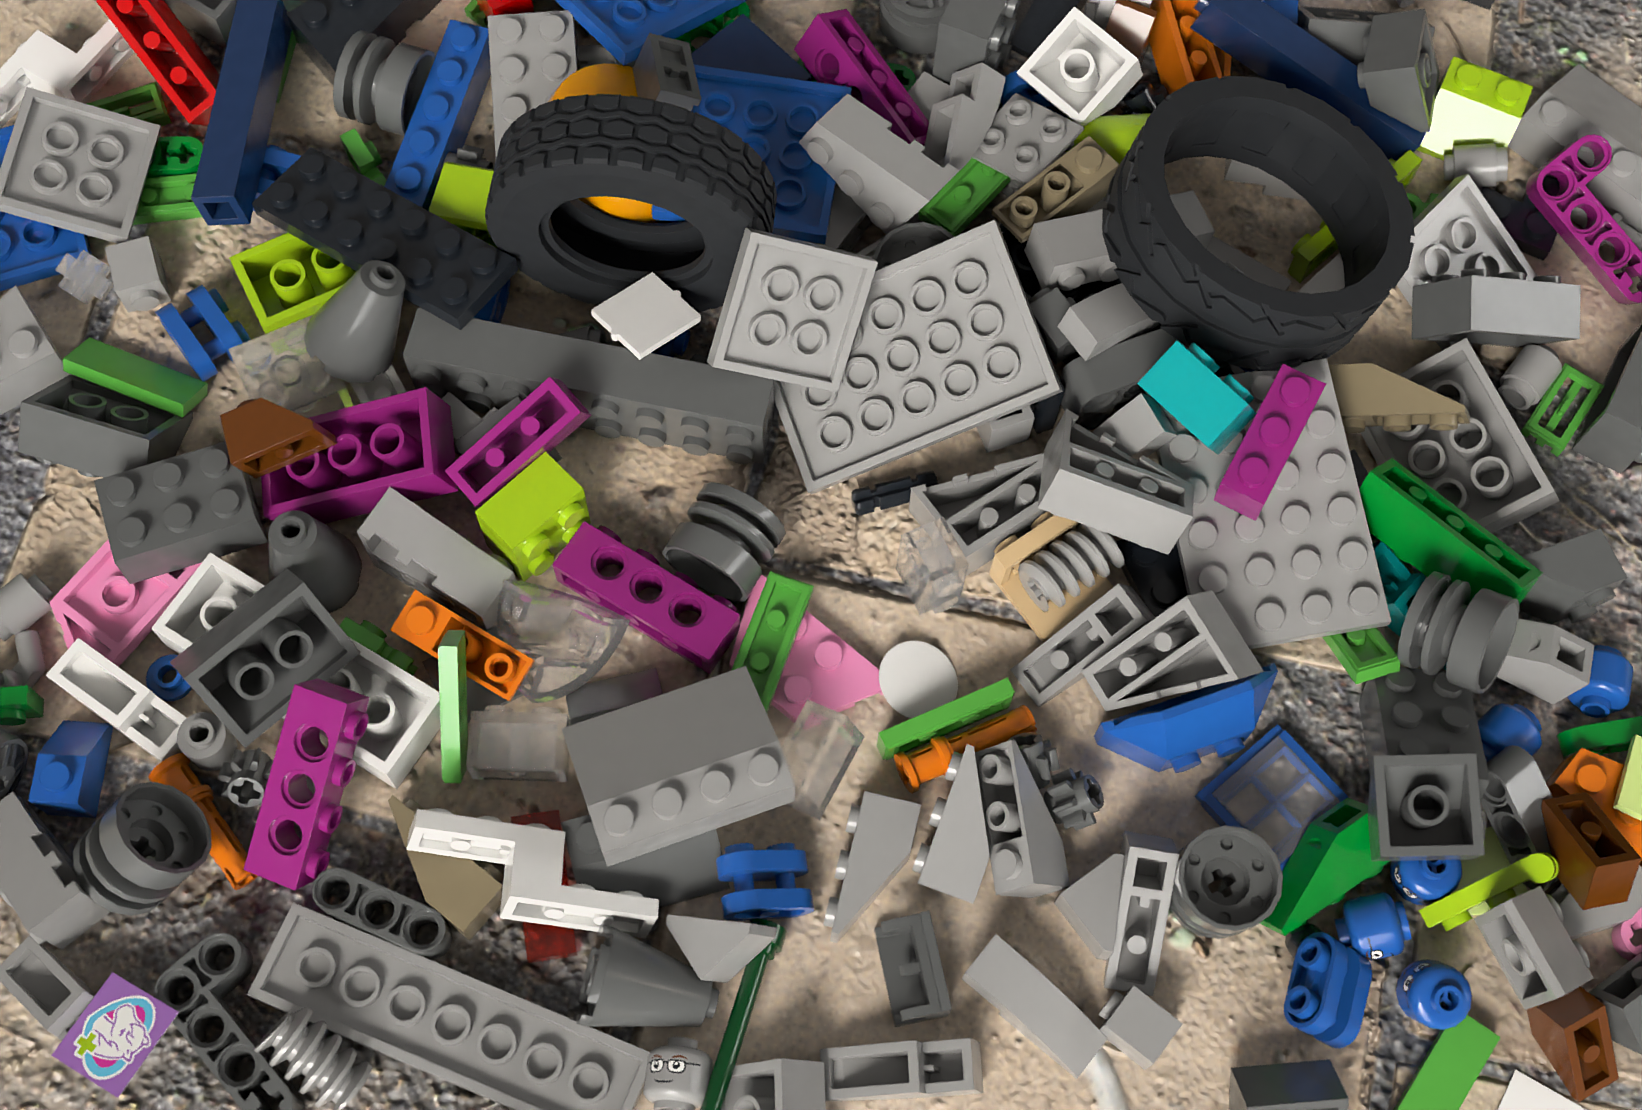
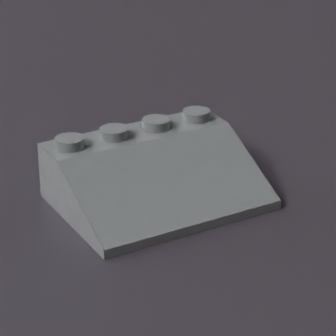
[1508,64,1642,234]
[1361,338,1560,533]
[561,666,796,867]

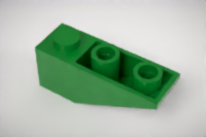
[1260,797,1390,936]

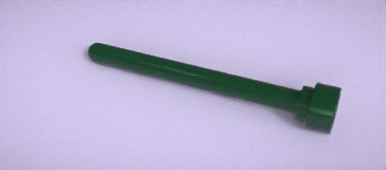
[700,918,787,1110]

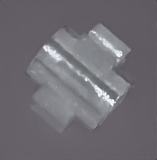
[55,249,114,305]

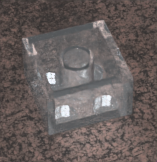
[228,315,354,418]

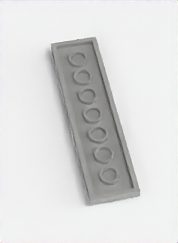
[247,902,650,1110]

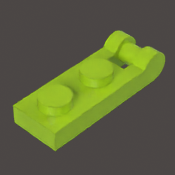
[1419,852,1560,932]

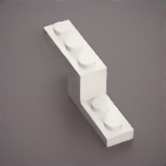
[0,19,134,129]
[407,808,659,938]

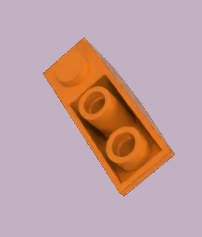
[390,590,535,702]

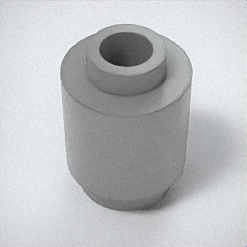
[1443,143,1508,187]
[1498,344,1562,410]
[0,573,54,641]
[177,712,237,771]

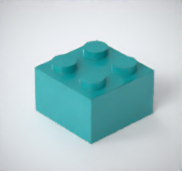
[1137,341,1257,455]

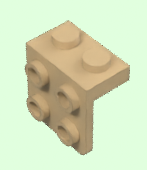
[989,511,1113,642]

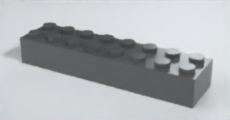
[403,307,774,465]

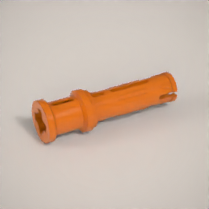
[894,705,1037,793]
[148,753,258,890]

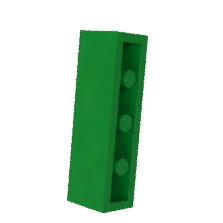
[1359,458,1543,605]

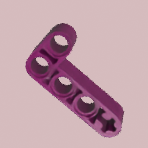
[1526,134,1642,305]

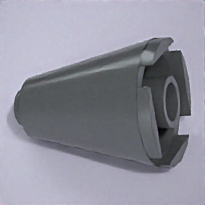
[304,260,405,383]
[268,511,362,613]
[576,924,719,1027]

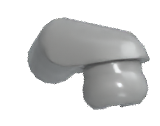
[0,630,46,688]

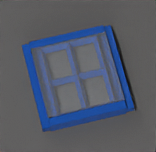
[1195,724,1349,871]

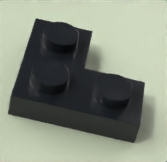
[1480,174,1560,261]

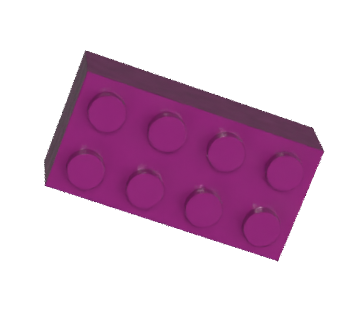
[261,387,458,524]

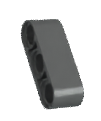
[1481,745,1559,891]
[312,867,453,960]

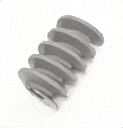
[1018,524,1124,612]
[254,1006,372,1110]

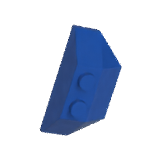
[1094,663,1278,773]

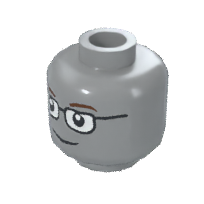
[643,1037,713,1110]

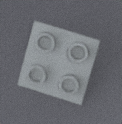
[972,93,1084,193]

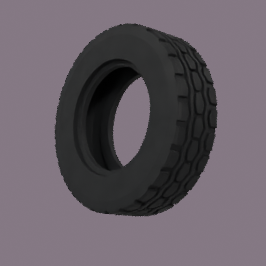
[485,94,777,312]

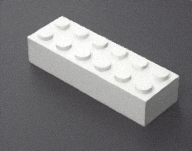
[151,553,440,789]

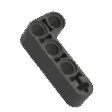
[1060,329,1229,431]
[154,932,304,1110]

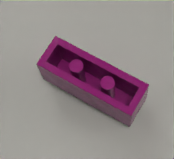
[1214,364,1326,521]
[445,377,591,507]

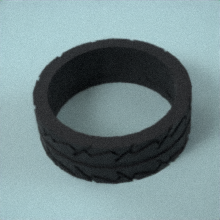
[1102,76,1415,371]

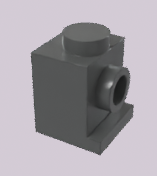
[1029,287,1077,365]

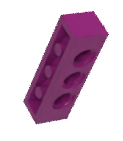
[794,9,929,146]
[553,521,740,674]
[243,678,370,890]

